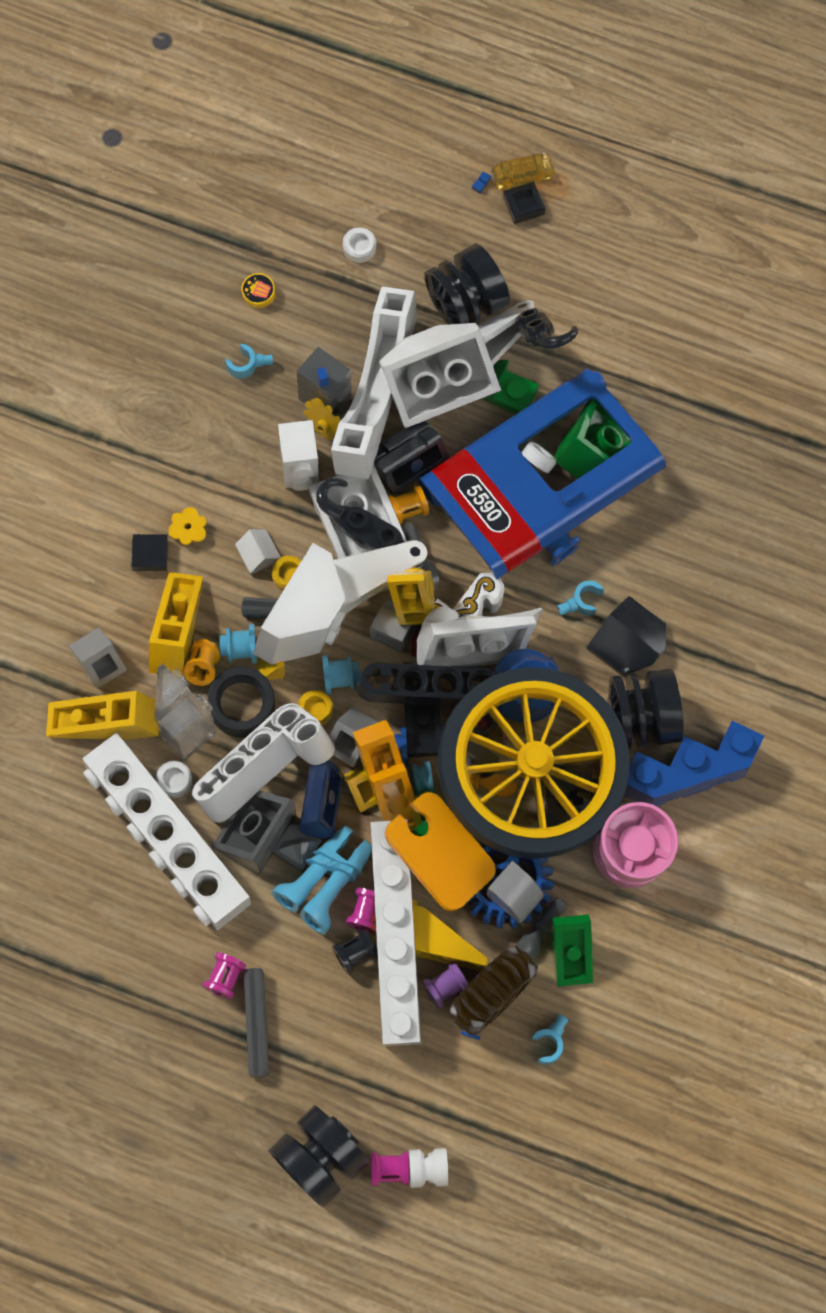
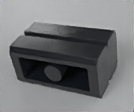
[374,421,449,494]

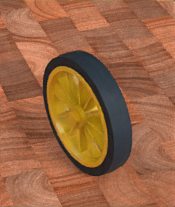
[438,667,630,859]

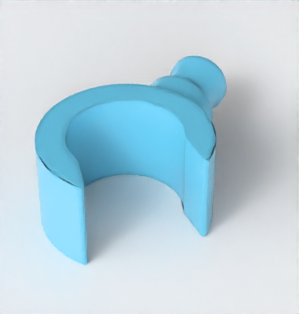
[225,344,273,379]
[557,580,604,616]
[531,1014,568,1065]

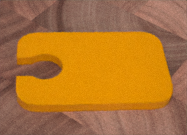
[384,792,496,911]

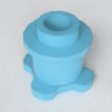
[220,624,257,664]
[322,655,360,695]

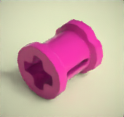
[346,888,377,933]
[202,952,247,999]
[371,1152,409,1186]

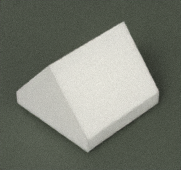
[235,529,281,575]

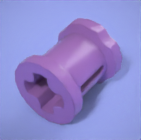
[422,962,468,1009]

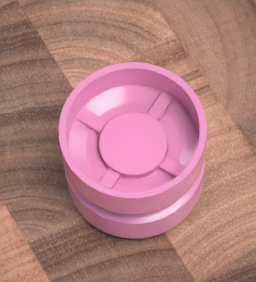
[593,802,678,888]

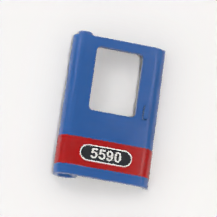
[418,368,667,580]

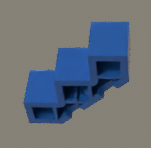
[624,721,764,807]

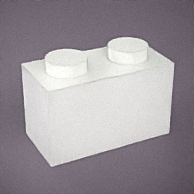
[278,420,319,491]

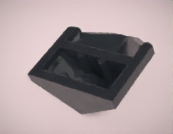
[586,596,666,677]

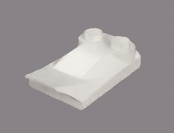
[309,464,407,593]
[417,607,543,667]

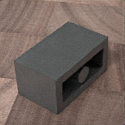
[297,347,352,416]

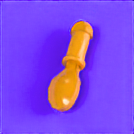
[468,773,518,797]

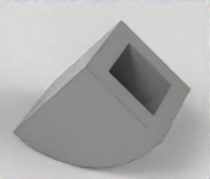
[370,600,416,653]
[69,627,127,689]
[329,707,378,767]
[487,861,544,924]

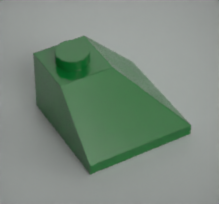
[554,399,631,479]

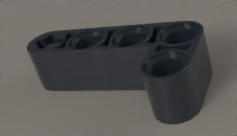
[356,663,499,738]

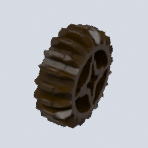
[449,946,538,1036]

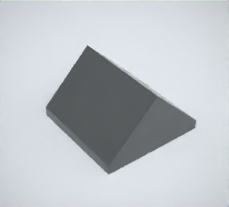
[212,790,297,876]

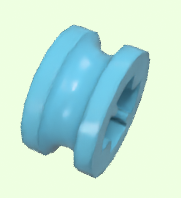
[411,761,434,796]

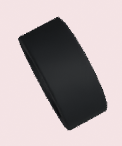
[207,666,275,737]

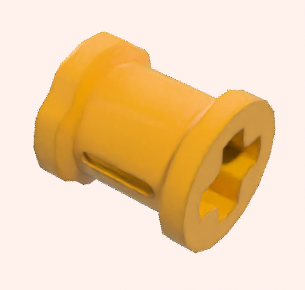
[388,485,430,524]
[183,639,221,686]

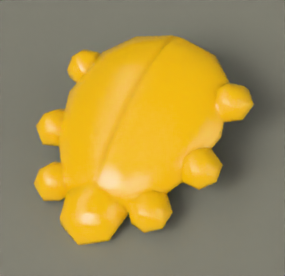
[303,398,341,440]

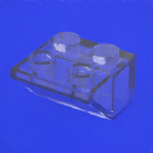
[155,664,216,762]

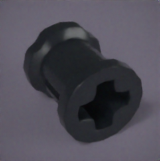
[332,928,378,975]

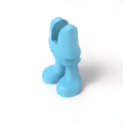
[271,825,372,935]

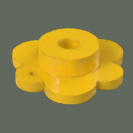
[168,507,207,546]

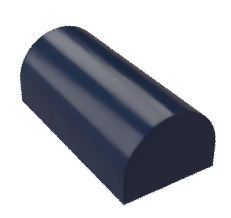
[299,759,344,839]

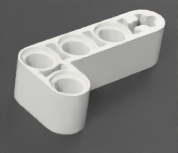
[192,703,335,822]

